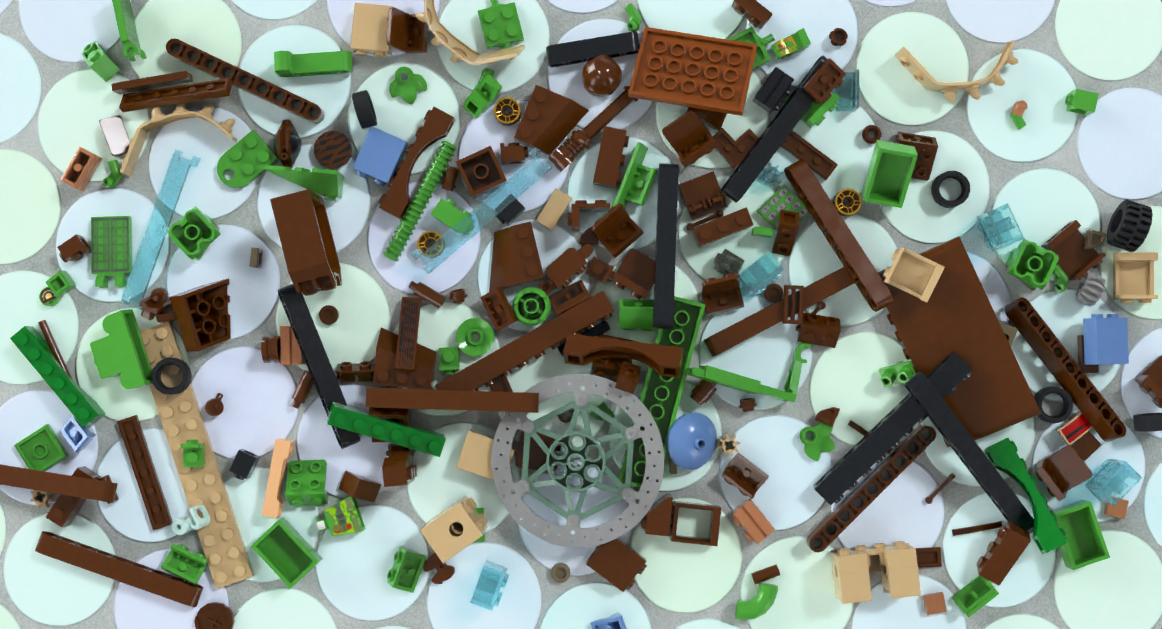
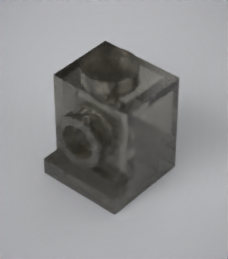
[713,249,745,275]

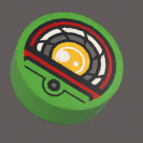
[39,287,61,306]

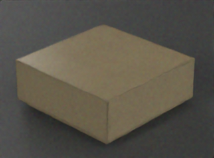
[249,247,263,268]

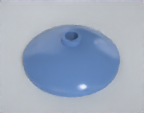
[666,412,717,470]

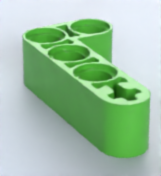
[274,51,353,77]

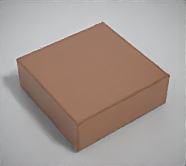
[1103,495,1129,519]
[923,592,947,615]

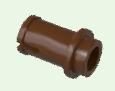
[441,166,459,191]

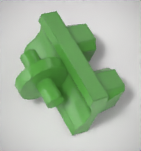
[878,361,916,388]

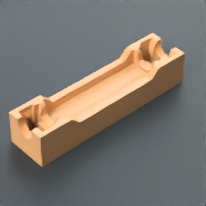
[262,438,295,518]

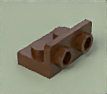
[803,58,846,104]
[480,287,518,332]

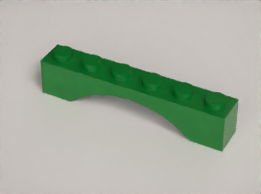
[10,326,106,427]
[327,402,446,457]
[984,438,1067,555]

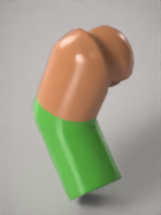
[1010,100,1027,130]

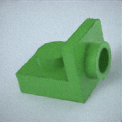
[439,347,460,374]
[181,440,205,467]

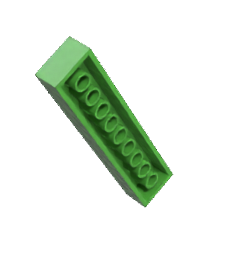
[618,296,706,488]

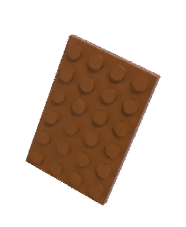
[628,27,758,116]

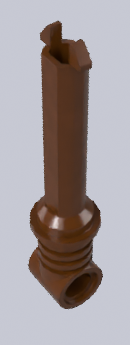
[548,86,638,172]

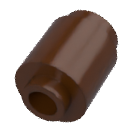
[689,379,717,406]

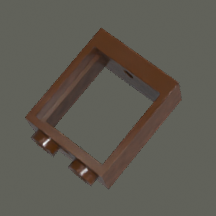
[669,501,721,546]

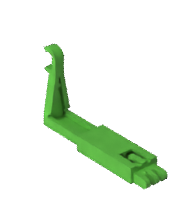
[685,343,812,402]

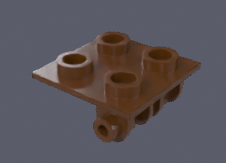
[678,171,727,220]

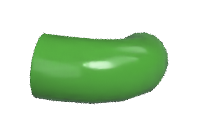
[735,583,778,620]

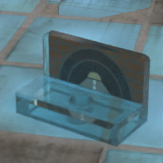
[836,69,859,112]

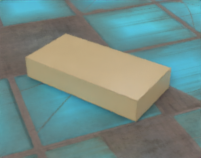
[536,188,572,231]

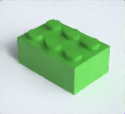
[862,140,918,208]
[1052,500,1110,570]
[251,517,323,589]

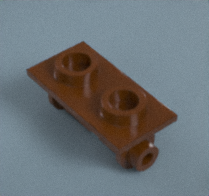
[335,361,375,382]

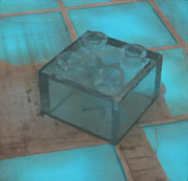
[976,203,1024,251]
[739,252,784,296]
[1084,458,1142,505]
[470,560,510,611]

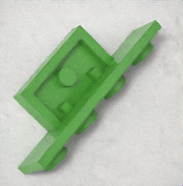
[611,142,657,208]

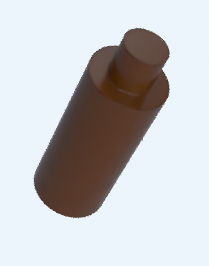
[408,281,446,309]
[291,370,314,409]

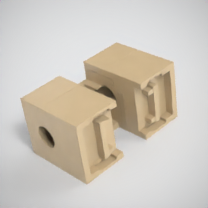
[420,495,488,563]
[831,541,921,604]

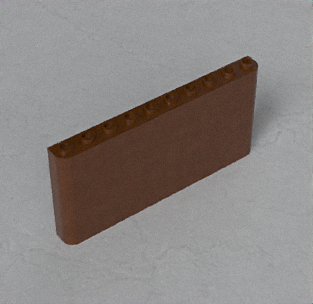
[878,236,1041,447]

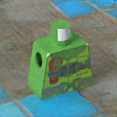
[316,496,366,536]

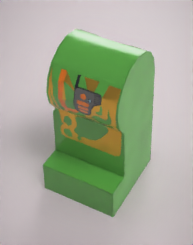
[771,28,811,60]

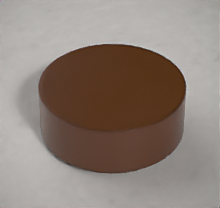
[763,283,783,303]
[319,305,339,325]

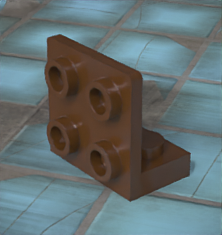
[896,132,938,181]

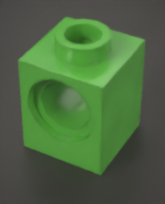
[1065,89,1099,115]

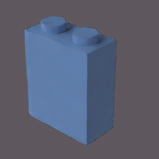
[352,126,409,186]
[1083,314,1129,365]

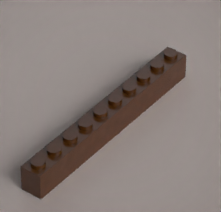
[435,291,614,391]

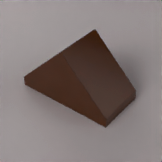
[339,470,382,502]

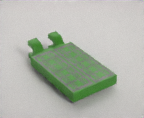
[112,0,147,62]
[91,216,132,288]

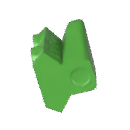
[167,206,221,261]
[1005,238,1059,290]

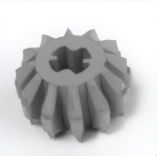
[1075,273,1106,307]

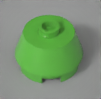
[512,287,551,326]

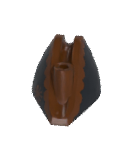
[273,120,301,169]

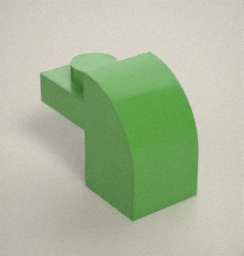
[462,74,503,119]

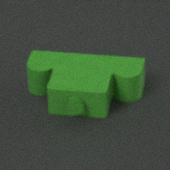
[90,309,153,389]

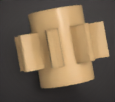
[716,433,741,457]
[30,490,56,508]

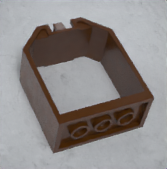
[270,189,342,296]

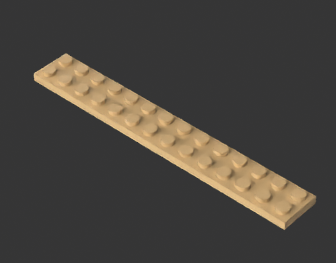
[140,321,254,589]

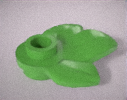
[389,67,427,104]
[799,423,835,461]

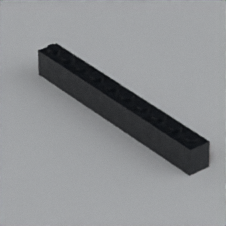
[813,351,973,505]

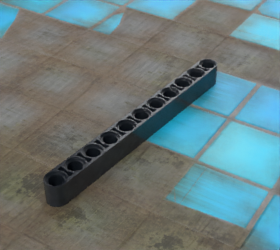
[904,371,1034,534]

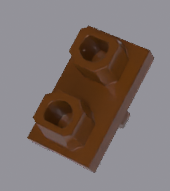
[139,287,171,321]

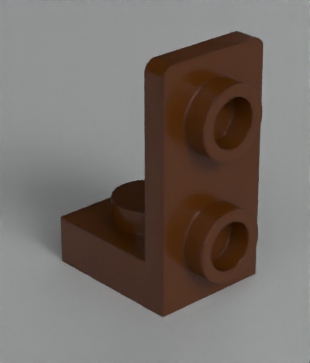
[772,210,799,256]

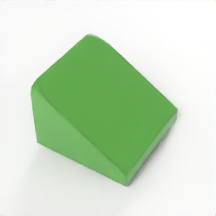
[45,270,76,297]

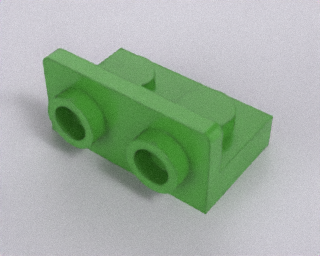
[387,546,427,593]

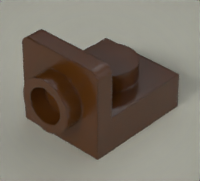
[585,257,616,284]

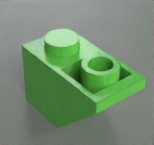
[81,41,121,82]

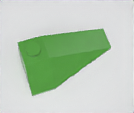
[264,165,344,201]

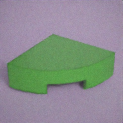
[589,402,615,421]

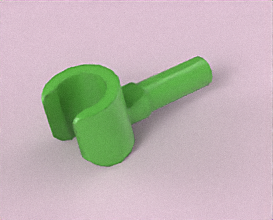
[474,68,494,91]

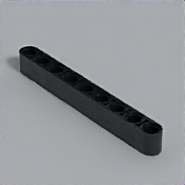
[721,55,827,203]
[653,163,679,329]
[277,284,361,449]

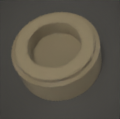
[551,562,570,583]

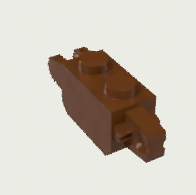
[538,244,594,294]

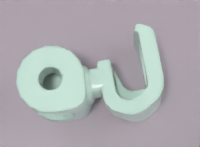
[172,505,210,535]

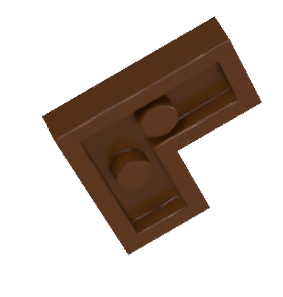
[713,128,758,169]

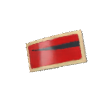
[1056,411,1092,445]

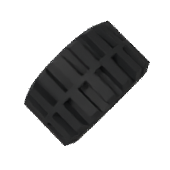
[1107,199,1153,252]

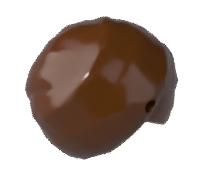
[582,54,622,97]

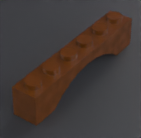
[379,107,456,220]
[563,334,684,378]

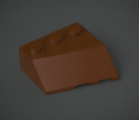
[514,85,589,156]
[489,221,544,292]
[373,327,437,390]

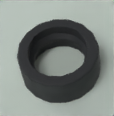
[352,90,377,129]
[931,171,970,208]
[151,358,192,395]
[1034,387,1073,423]
[1133,413,1162,432]

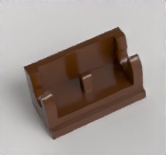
[548,279,591,315]

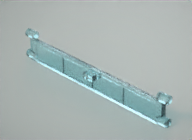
[411,148,552,274]
[121,149,201,310]

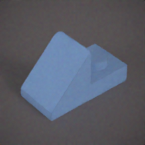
[60,416,96,453]
[590,612,627,629]

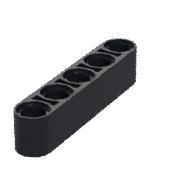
[546,32,640,67]

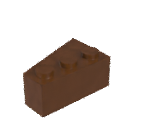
[382,444,417,487]

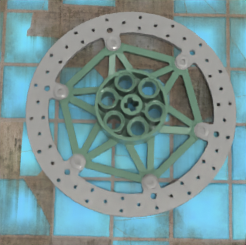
[491,374,664,548]

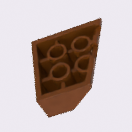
[169,278,231,352]

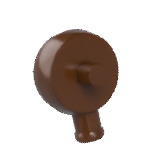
[205,393,224,417]

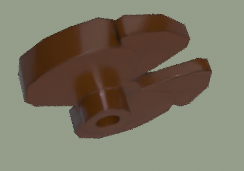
[423,552,455,584]

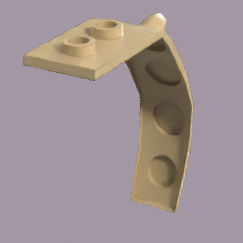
[416,0,525,65]
[894,40,1019,103]
[120,103,237,177]

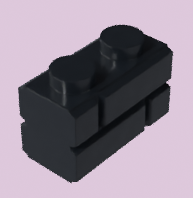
[752,67,794,113]

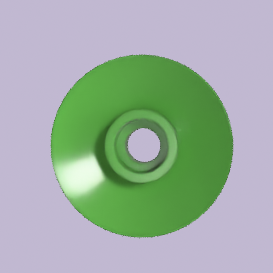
[456,318,495,356]

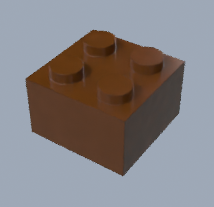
[456,146,508,199]

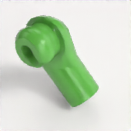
[625,3,642,32]
[103,160,122,188]
[1053,264,1068,293]

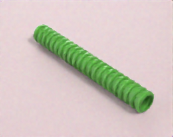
[383,141,457,262]

